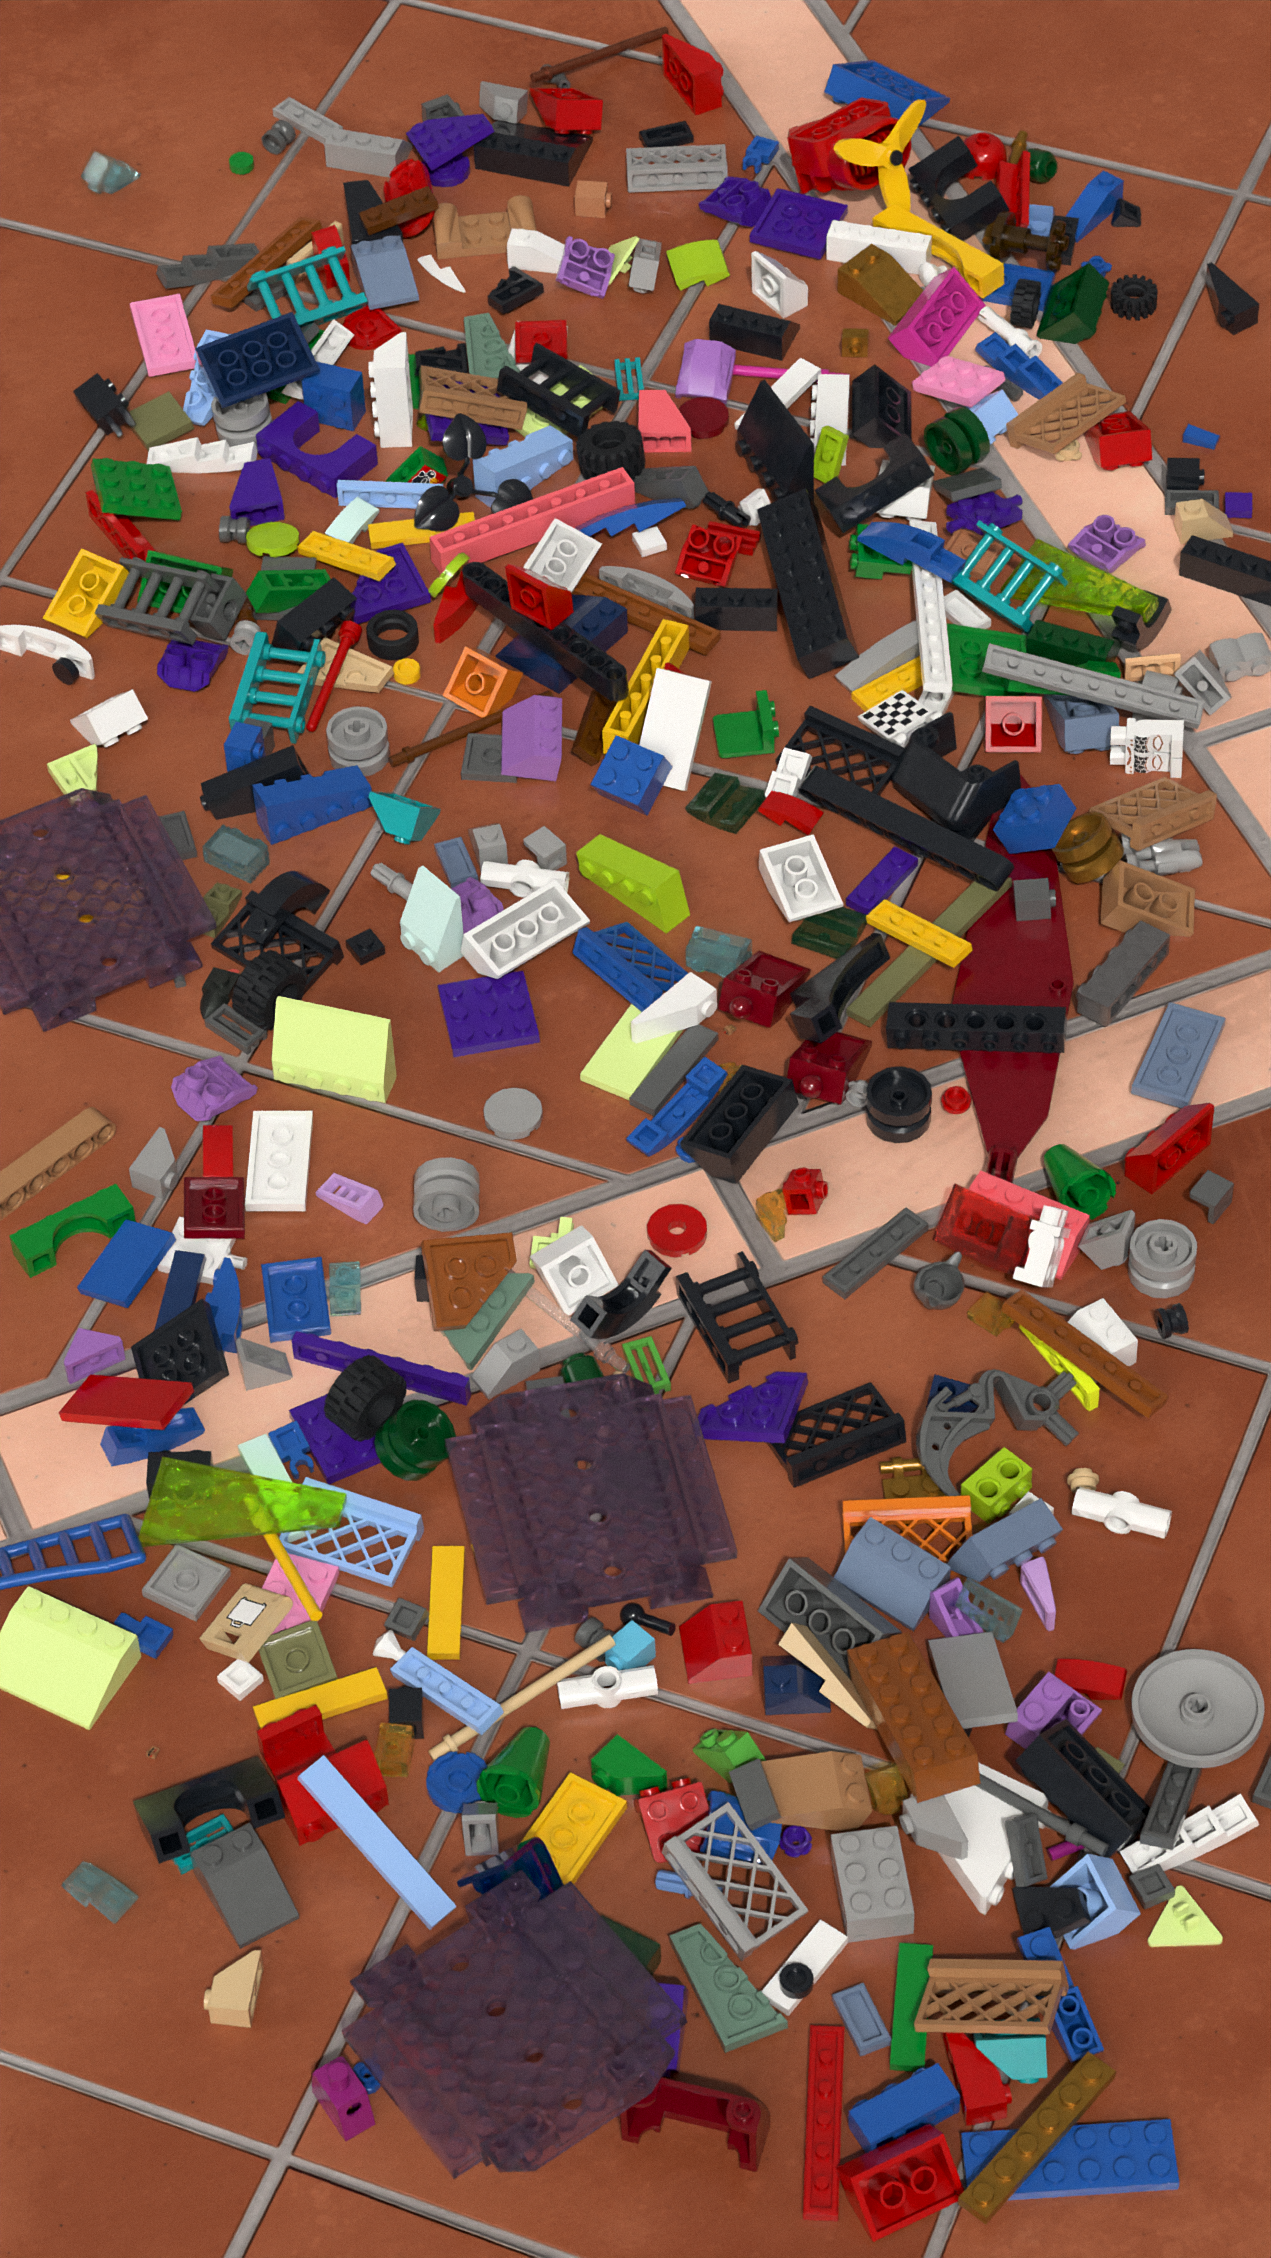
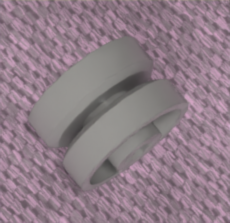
[211,392,272,447]
[326,706,390,776]
[413,1157,480,1232]
[1128,1219,1197,1299]

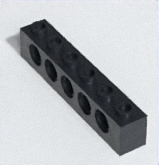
[886,1002,1067,1053]

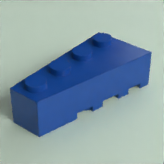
[252,765,373,845]

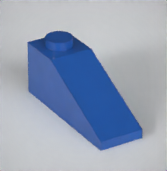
[1066,170,1124,243]

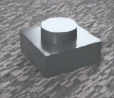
[384,1598,429,1641]
[1129,1864,1175,1910]

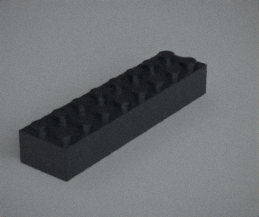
[757,488,860,679]

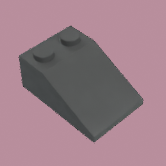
[190,1823,300,1949]

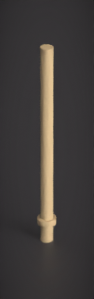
[428,1634,616,1761]

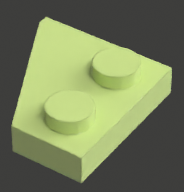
[47,744,98,806]

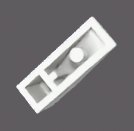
[507,228,565,273]
[631,972,717,1044]

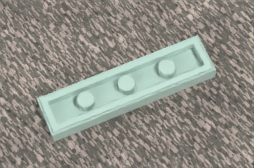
[238,1434,317,1543]

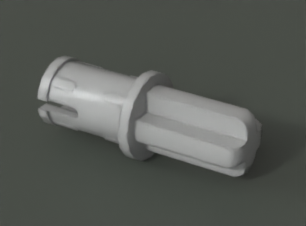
[370,863,413,901]

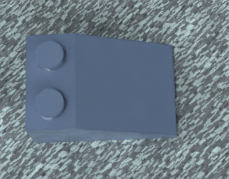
[350,235,419,310]
[1044,694,1119,754]

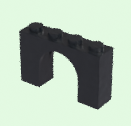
[908,136,1010,241]
[814,433,934,533]
[133,1756,286,1864]

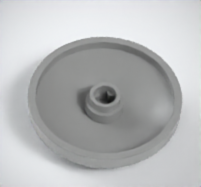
[1131,1649,1264,1768]

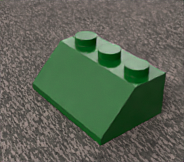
[137,550,234,613]

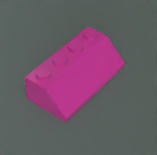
[888,267,986,367]

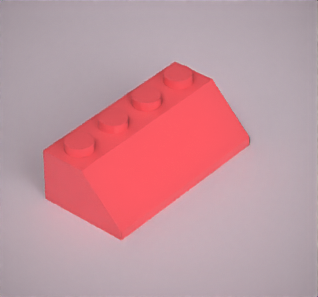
[952,1170,1090,1280]

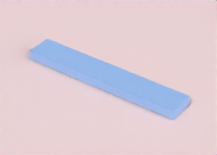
[297,1755,456,1930]

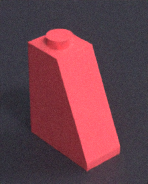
[638,390,692,453]

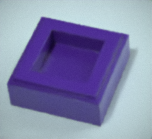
[1225,492,1252,518]

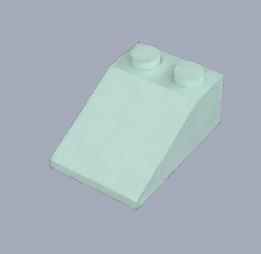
[400,866,463,972]

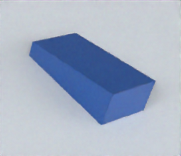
[1183,424,1220,450]

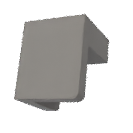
[523,826,567,870]

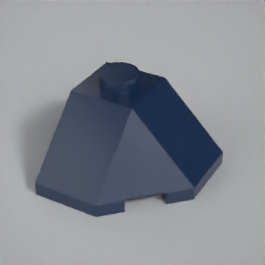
[762,1655,831,1715]

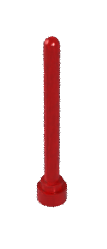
[306,621,363,732]

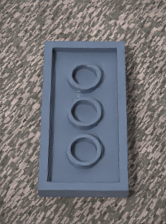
[1131,1002,1226,1108]

